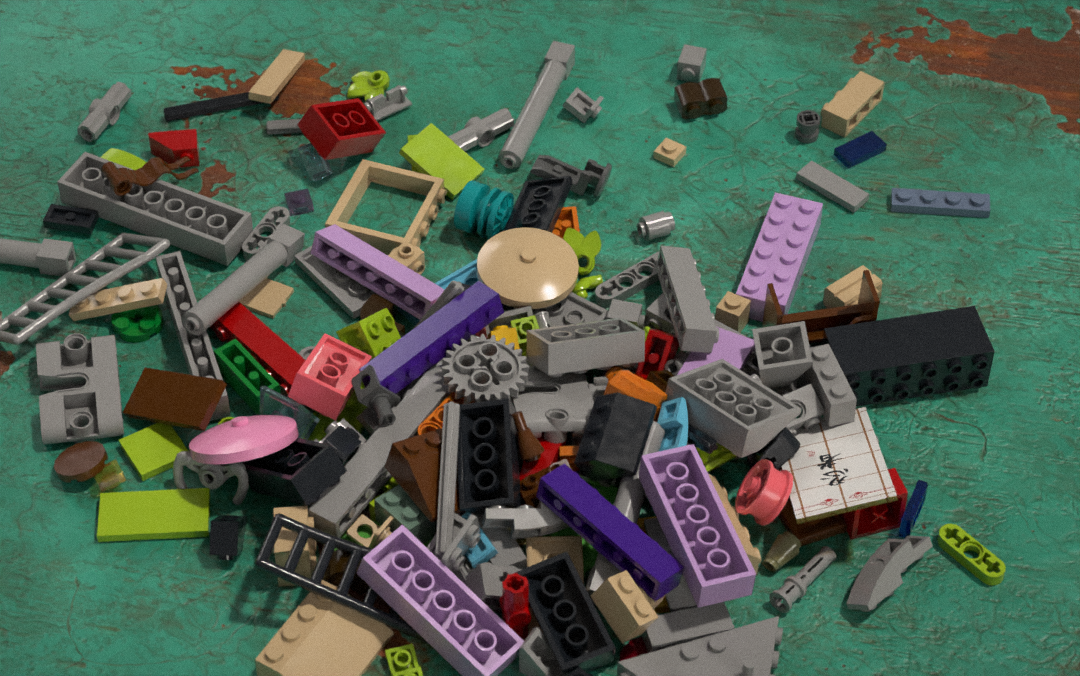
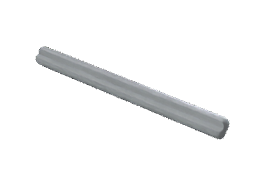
[435,402,460,557]

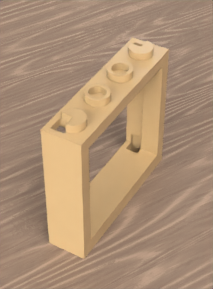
[325,159,447,255]

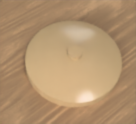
[477,228,579,309]

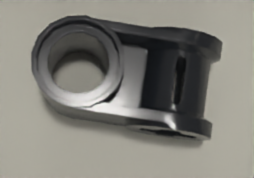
[747,427,800,470]

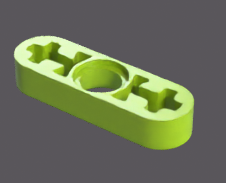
[937,524,1006,586]

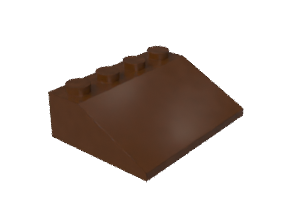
[384,428,464,522]

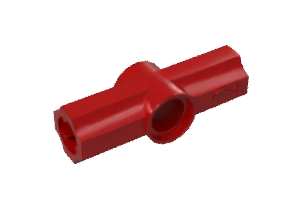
[499,573,531,641]

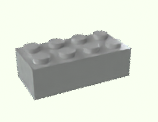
[527,317,645,377]

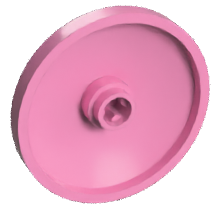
[189,415,299,465]

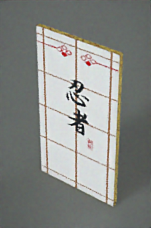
[781,407,898,524]

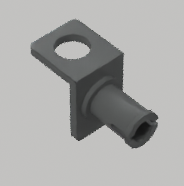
[351,365,400,426]

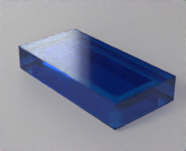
[834,131,887,168]
[898,479,928,538]

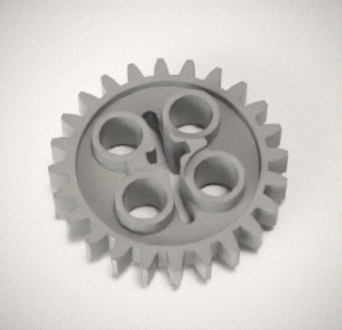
[441,334,529,404]

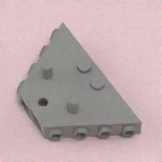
[617,616,783,676]

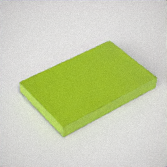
[399,123,485,200]

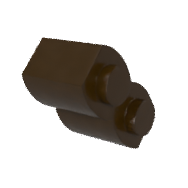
[674,78,728,119]

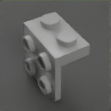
[427,513,481,573]

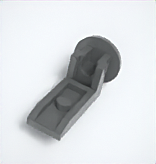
[530,155,612,197]

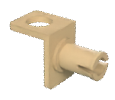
[346,515,394,549]

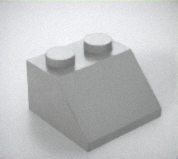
[752,321,813,388]

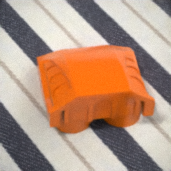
[604,370,668,422]

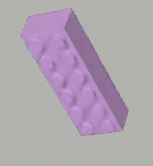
[736,193,823,322]
[638,444,756,608]
[357,525,524,676]

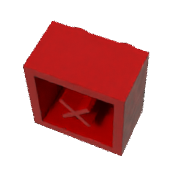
[839,468,908,540]

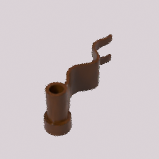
[101,157,199,196]

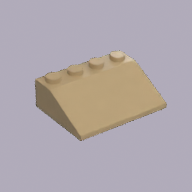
[255,580,394,676]

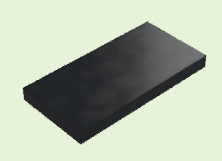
[503,176,573,233]

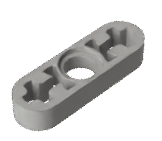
[242,206,290,261]

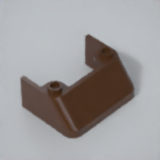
[762,270,880,344]

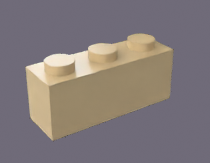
[821,71,885,138]

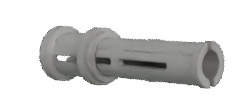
[769,546,836,613]

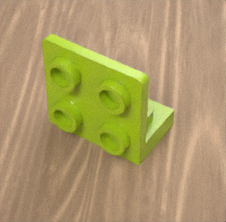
[336,308,401,361]

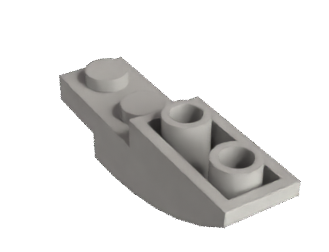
[482,501,570,539]
[846,536,932,612]

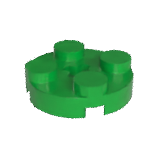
[111,304,164,343]

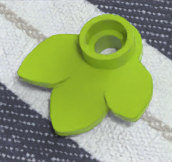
[347,70,390,102]
[563,228,601,275]

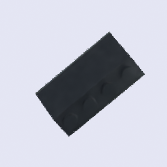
[457,398,521,514]
[515,551,616,673]

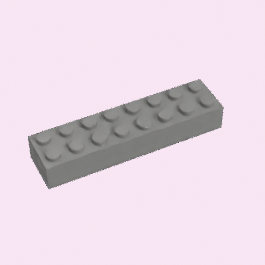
[57,152,253,266]

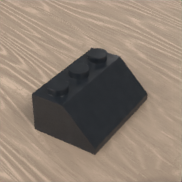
[574,393,657,482]

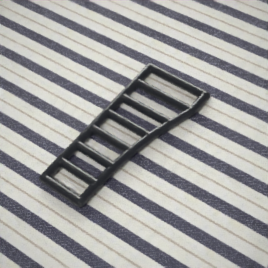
[255,514,454,644]

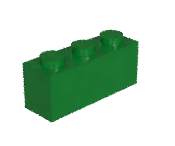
[214,339,282,415]

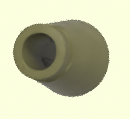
[762,531,801,573]

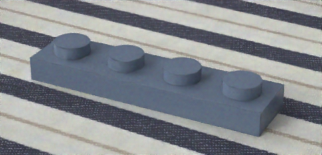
[891,188,990,218]

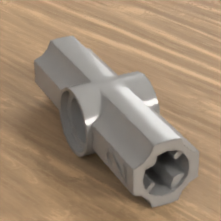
[77,82,132,142]
[448,108,514,151]

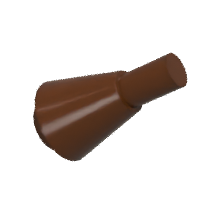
[512,411,545,463]

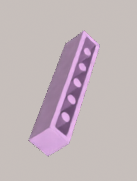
[311,224,445,320]

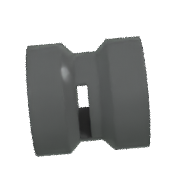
[795,110,820,143]

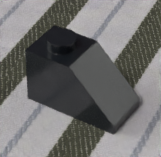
[322,425,362,465]
[210,515,247,560]

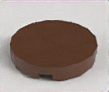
[54,441,108,483]

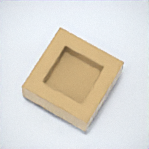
[653,138,686,167]

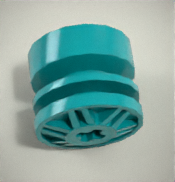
[454,180,514,239]

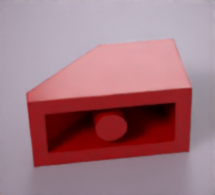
[148,129,200,168]
[635,329,679,380]

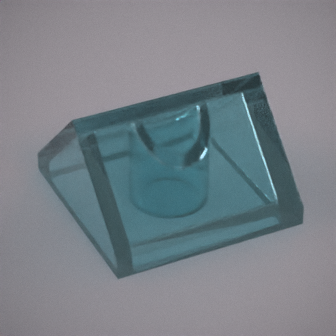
[260,386,320,440]

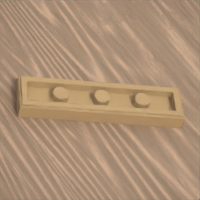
[249,49,305,104]

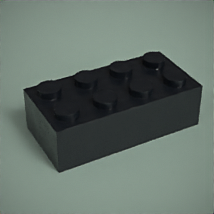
[242,438,347,506]

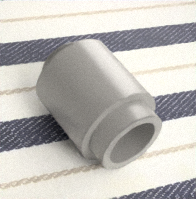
[636,211,675,241]

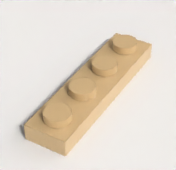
[69,278,168,321]

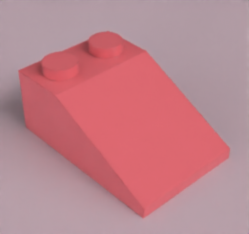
[288,333,372,420]

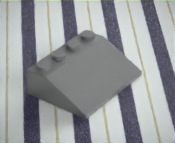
[664,359,801,458]

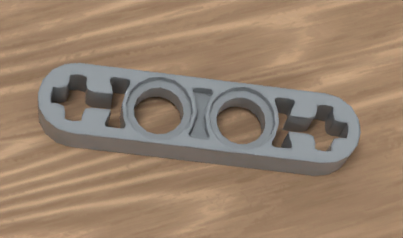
[595,251,659,308]

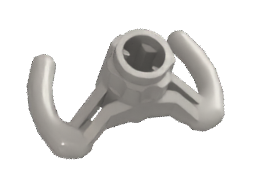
[173,451,249,505]

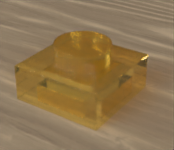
[94,459,126,492]

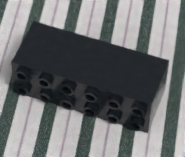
[822,306,995,407]

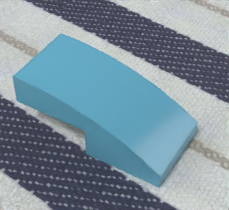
[657,397,688,452]

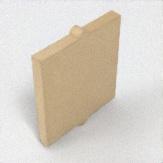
[239,278,294,319]

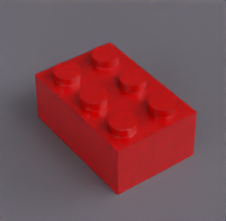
[297,98,386,160]

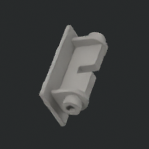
[364,85,412,121]

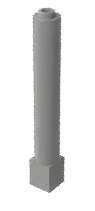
[499,41,575,169]
[182,224,305,335]
[0,238,76,276]
[585,421,665,605]

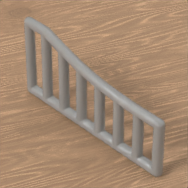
[0,233,170,345]

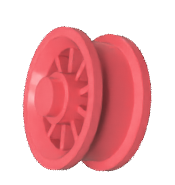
[735,459,793,526]

